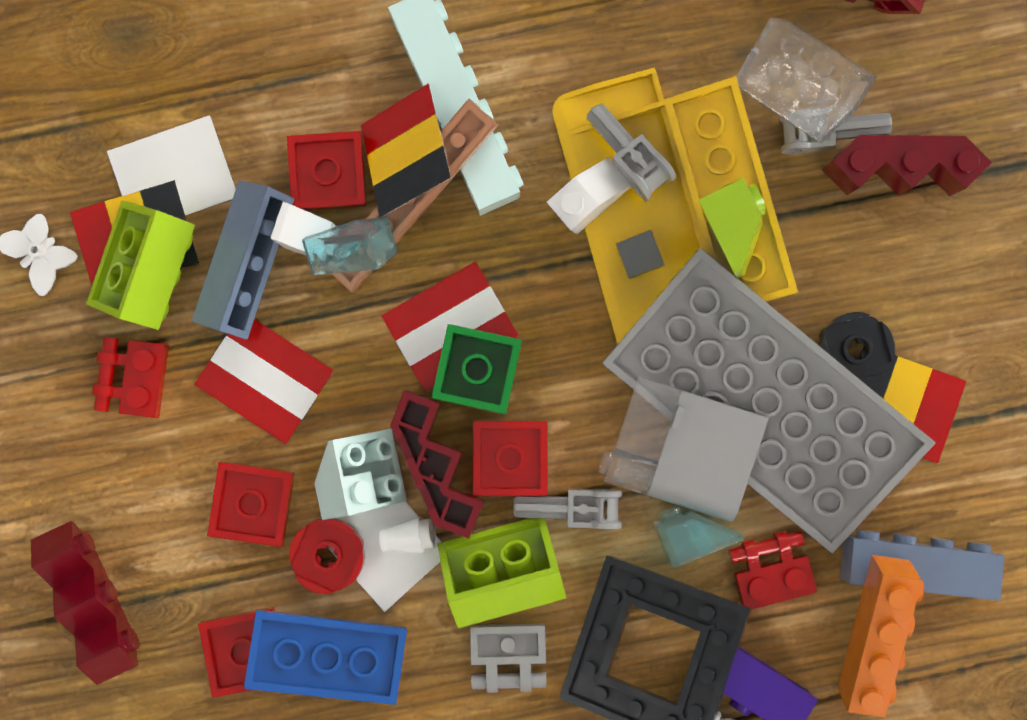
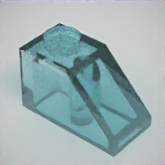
[302,217,397,275]
[652,506,744,568]

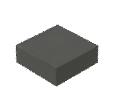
[616,230,665,279]

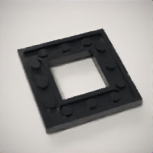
[559,555,752,720]

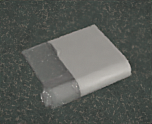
[598,376,769,522]

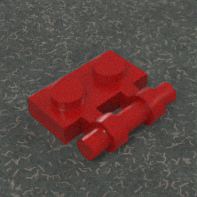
[92,337,169,418]
[728,531,817,610]

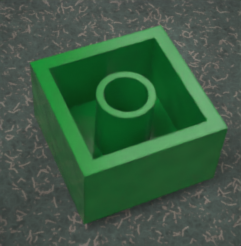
[431,324,522,414]

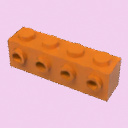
[838,554,924,718]

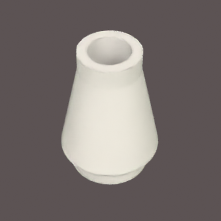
[379,516,436,553]

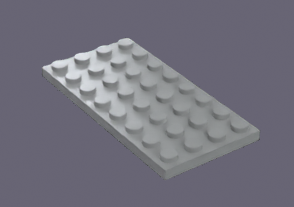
[602,247,935,554]

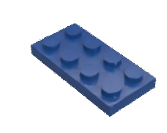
[244,609,407,705]

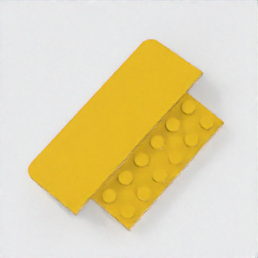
[552,67,798,344]

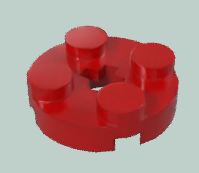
[289,518,365,594]

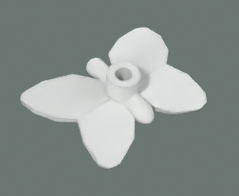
[0,214,78,296]

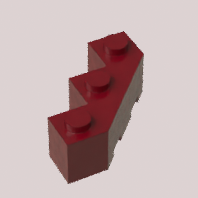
[822,135,992,196]
[390,390,484,538]
[31,521,140,685]

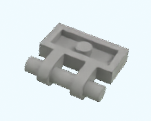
[470,623,546,693]

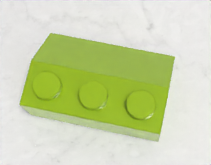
[699,178,766,279]
[86,201,195,330]
[437,518,567,628]

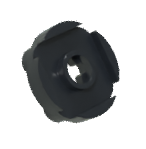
[818,312,895,385]

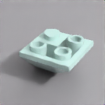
[314,429,407,520]

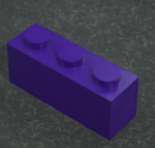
[724,647,818,720]

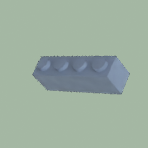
[192,180,294,339]
[839,529,1005,601]

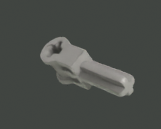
[586,104,676,201]
[779,108,892,155]
[513,489,622,529]

